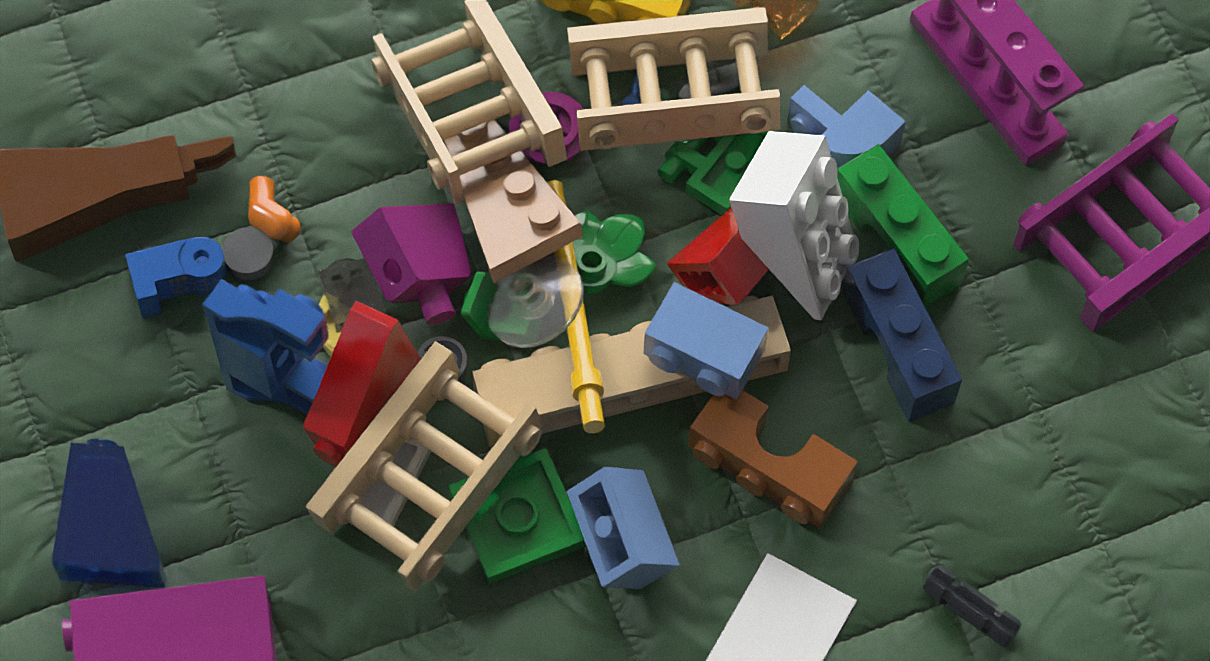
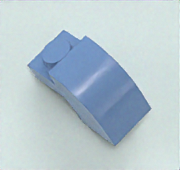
[787,85,906,168]

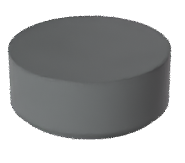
[222,227,275,281]

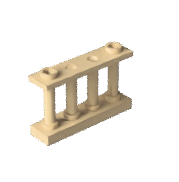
[371,0,567,205]
[567,7,780,151]
[305,341,542,592]

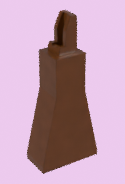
[0,134,237,262]

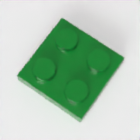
[448,448,587,585]

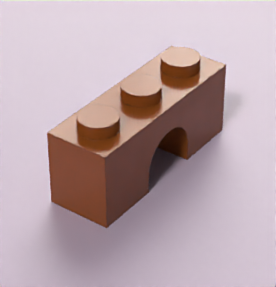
[688,390,858,529]

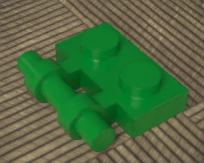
[657,130,777,215]

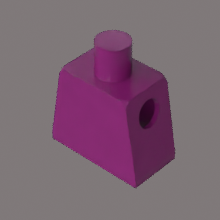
[351,203,471,325]

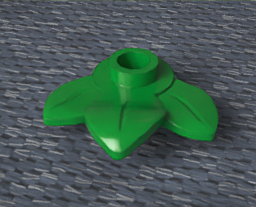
[573,210,657,294]

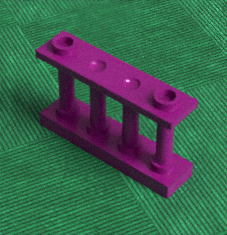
[909,0,1084,166]
[1013,113,1210,332]

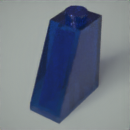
[51,438,167,588]

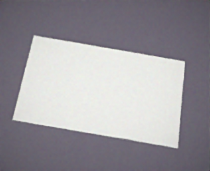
[706,553,857,661]

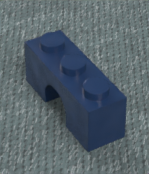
[842,249,962,422]

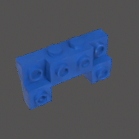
[203,279,329,415]

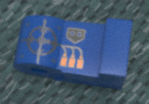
[125,237,227,318]

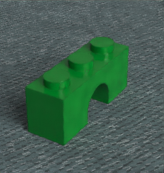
[837,144,969,307]

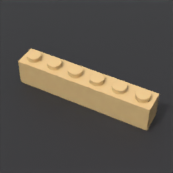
[472,295,791,447]

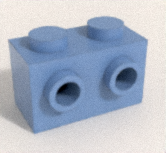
[643,282,768,400]
[567,467,679,589]

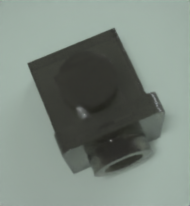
[318,258,386,333]

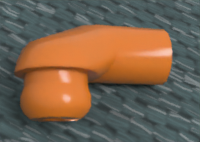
[248,176,301,243]

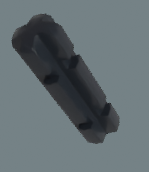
[923,565,1022,647]

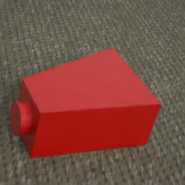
[666,207,769,304]
[303,301,421,467]

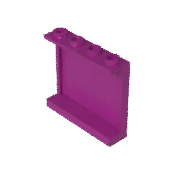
[62,575,277,661]

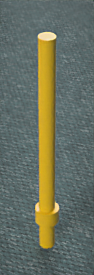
[547,180,605,433]

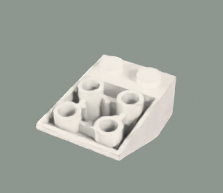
[729,131,859,320]

